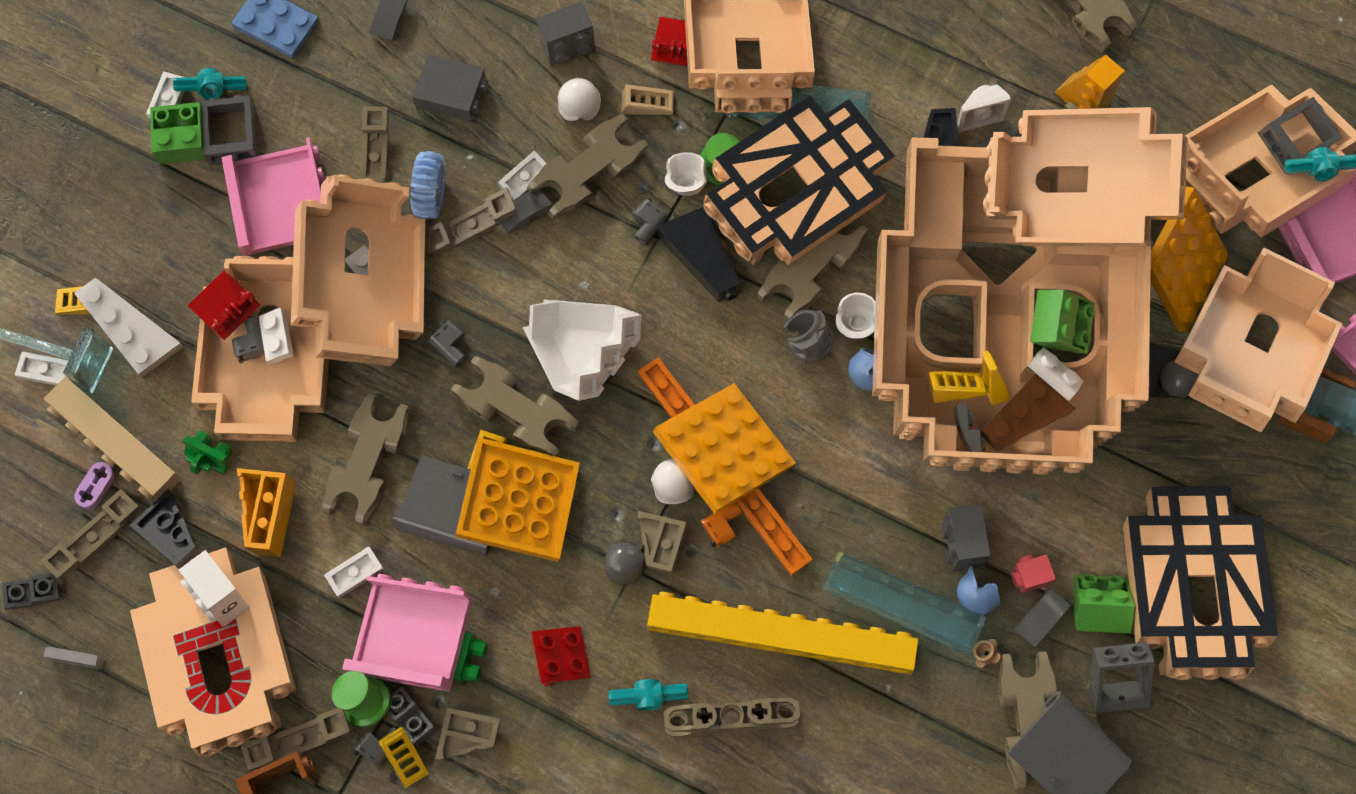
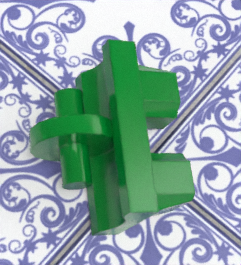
[183,430,232,475]
[453,632,489,685]

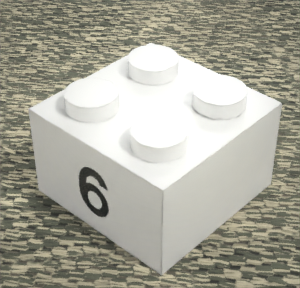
[179,550,249,627]

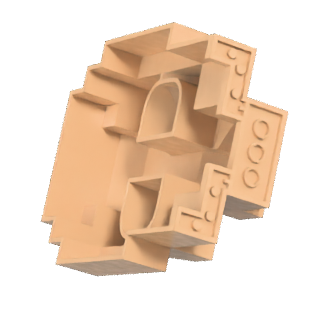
[872,137,1151,475]

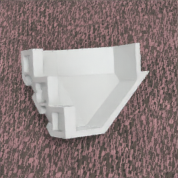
[523,299,642,401]

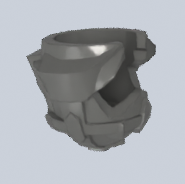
[783,310,834,363]

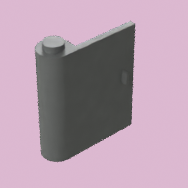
[393,455,491,556]
[1008,691,1132,794]

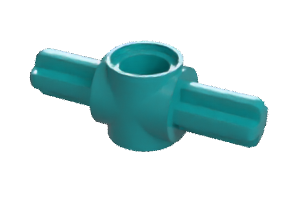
[173,68,247,100]
[1284,147,1356,181]
[608,679,688,710]

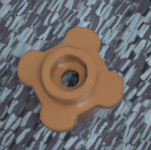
[972,639,1001,668]

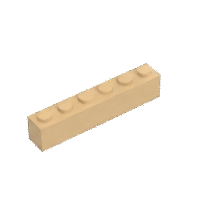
[43,376,181,500]

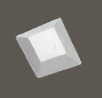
[957,84,1011,133]

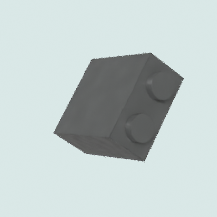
[413,54,488,122]

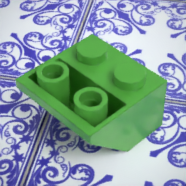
[150,102,206,165]
[1030,290,1095,354]
[1073,574,1135,634]

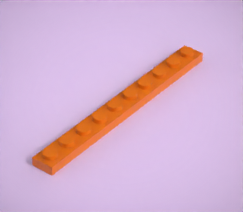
[637,357,813,577]

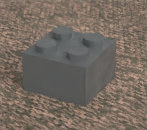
[536,2,595,66]
[940,504,991,572]

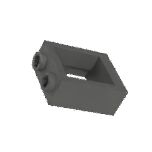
[201,95,258,165]
[1257,97,1342,174]
[1089,642,1155,713]

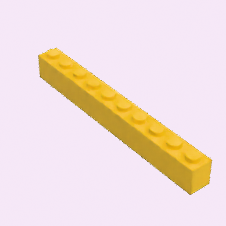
[647,592,918,675]

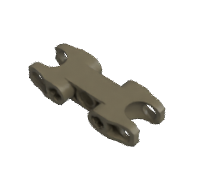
[1066,0,1137,53]
[527,114,648,220]
[757,225,868,321]
[450,356,580,457]
[322,394,410,527]
[998,651,1057,790]
[664,698,800,738]

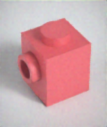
[1011,554,1056,594]

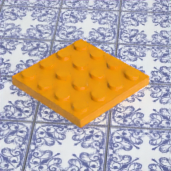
[1150,187,1228,333]
[653,383,796,514]
[455,437,580,562]

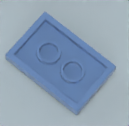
[231,0,320,59]

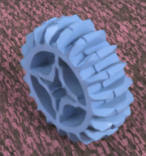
[410,151,446,219]

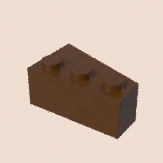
[980,374,1076,452]

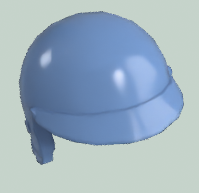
[848,348,874,391]
[957,565,1000,615]

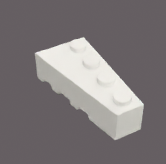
[75,278,183,378]

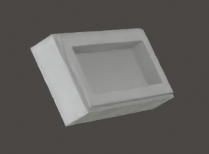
[44,646,105,670]

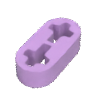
[74,462,115,510]

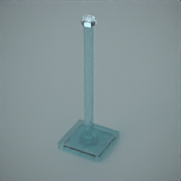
[0,327,113,394]

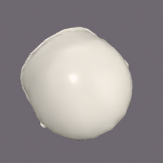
[558,78,601,121]
[665,153,708,196]
[836,292,876,339]
[651,459,695,504]

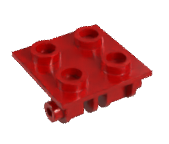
[651,17,688,66]
[187,270,261,341]
[531,626,591,687]

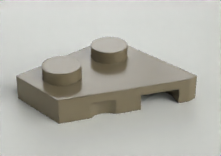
[638,511,688,574]
[435,707,501,760]

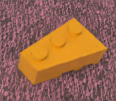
[1055,55,1125,109]
[237,468,297,557]

